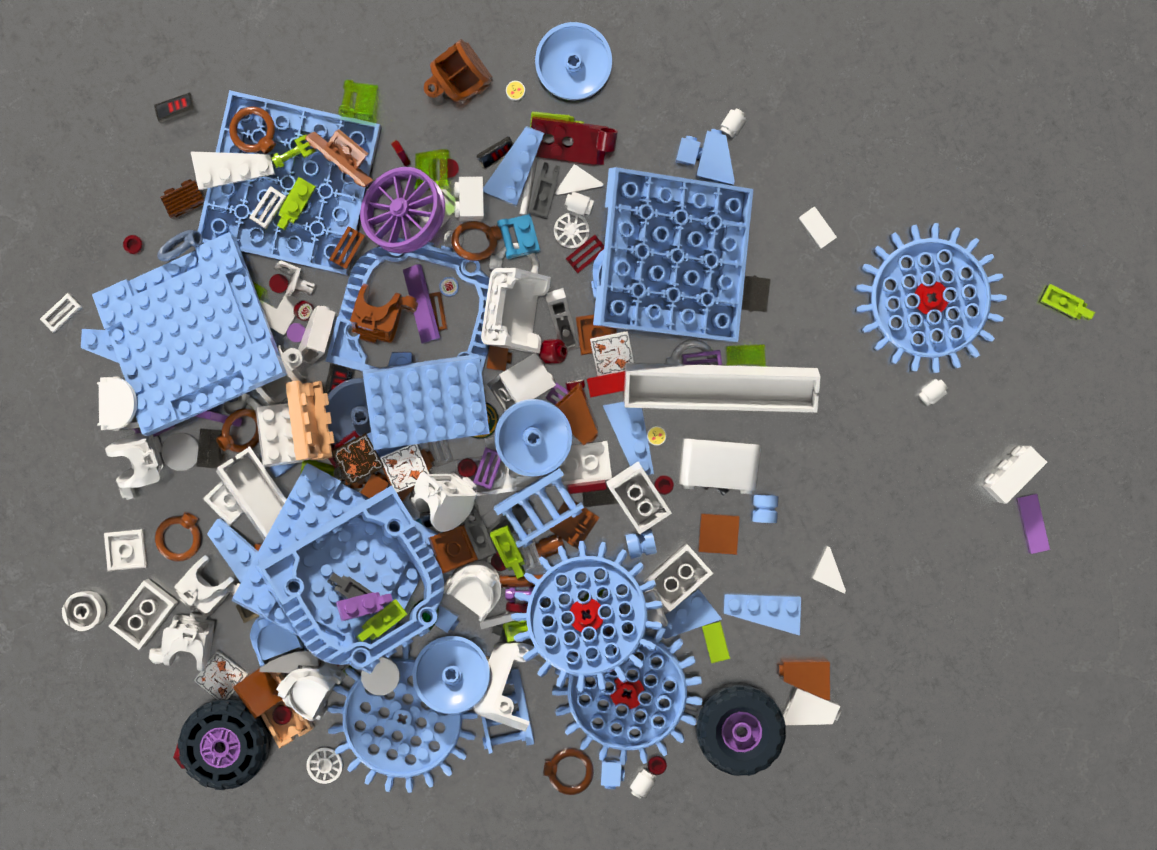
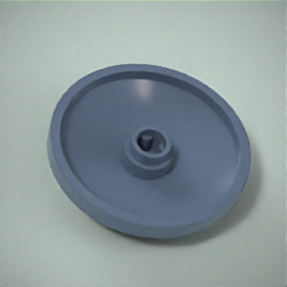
[325,378,371,445]

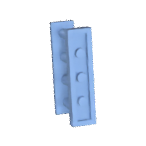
[494,467,584,548]
[481,667,535,754]

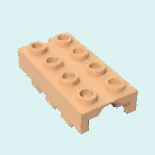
[285,381,334,460]
[261,672,315,748]

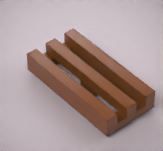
[329,226,365,270]
[429,292,448,331]

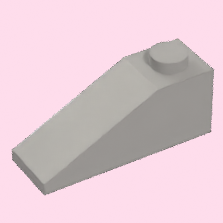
[545,288,580,351]

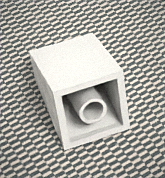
[487,353,556,411]

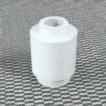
[720,108,747,138]
[564,192,594,215]
[918,379,948,406]
[630,769,656,799]

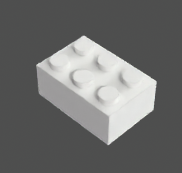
[454,177,484,222]
[255,403,303,467]
[983,446,1047,504]
[606,462,672,534]
[644,543,713,612]
[108,579,178,650]

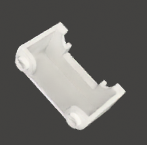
[481,268,551,353]
[679,438,761,494]

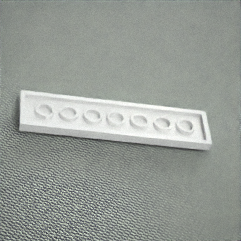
[455,441,612,496]

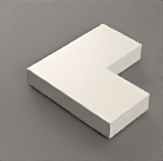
[260,295,300,335]

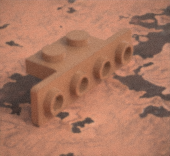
[305,129,373,187]

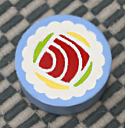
[439,277,459,297]

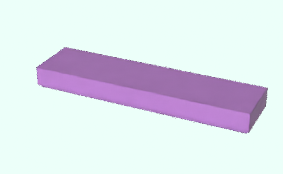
[403,264,440,344]

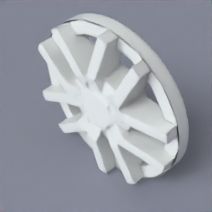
[554,213,590,249]
[307,747,343,784]

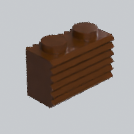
[160,179,205,219]

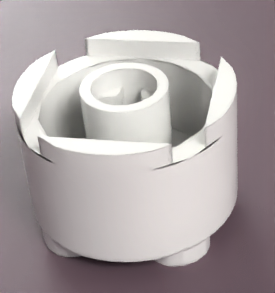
[62,591,106,631]

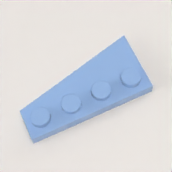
[603,402,654,475]

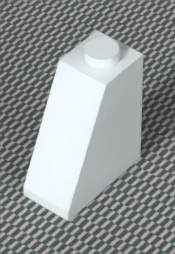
[295,306,336,365]
[783,687,841,725]

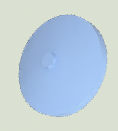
[535,22,612,100]
[494,399,572,477]
[412,636,490,714]

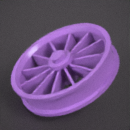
[360,167,445,254]

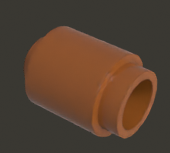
[535,534,565,558]

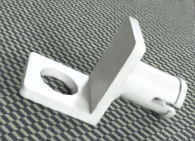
[274,261,315,296]

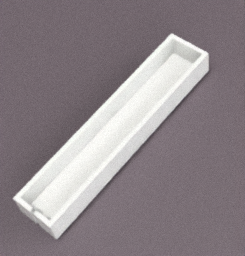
[624,363,820,412]
[216,447,286,540]

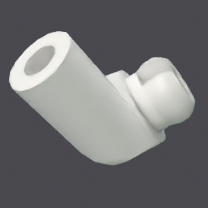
[223,393,250,414]

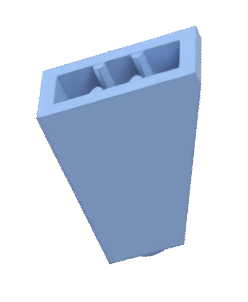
[696,129,735,186]

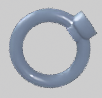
[157,230,203,261]

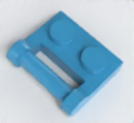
[497,214,540,259]

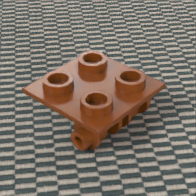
[549,500,600,549]

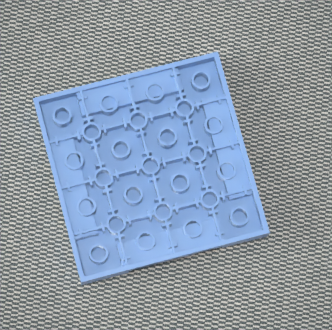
[198,90,381,276]
[593,167,754,342]
[92,232,287,437]
[231,463,438,674]

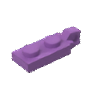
[336,592,393,621]

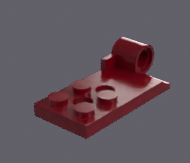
[531,116,618,165]

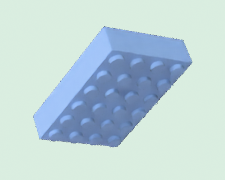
[363,354,490,450]

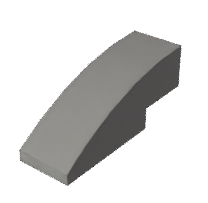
[259,649,321,673]

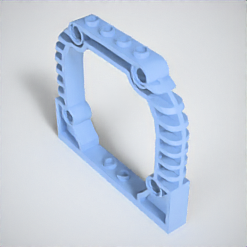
[326,236,490,374]
[256,485,444,669]

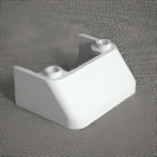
[473,642,546,732]

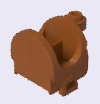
[424,39,493,102]
[350,284,418,344]

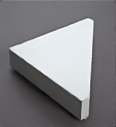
[554,164,604,196]
[812,546,846,594]

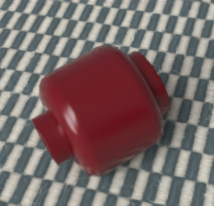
[538,339,568,364]

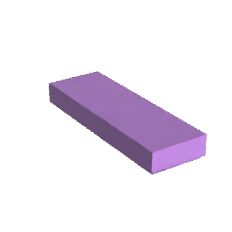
[1017,494,1050,554]

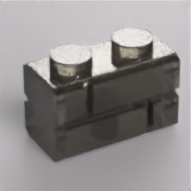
[197,428,227,469]

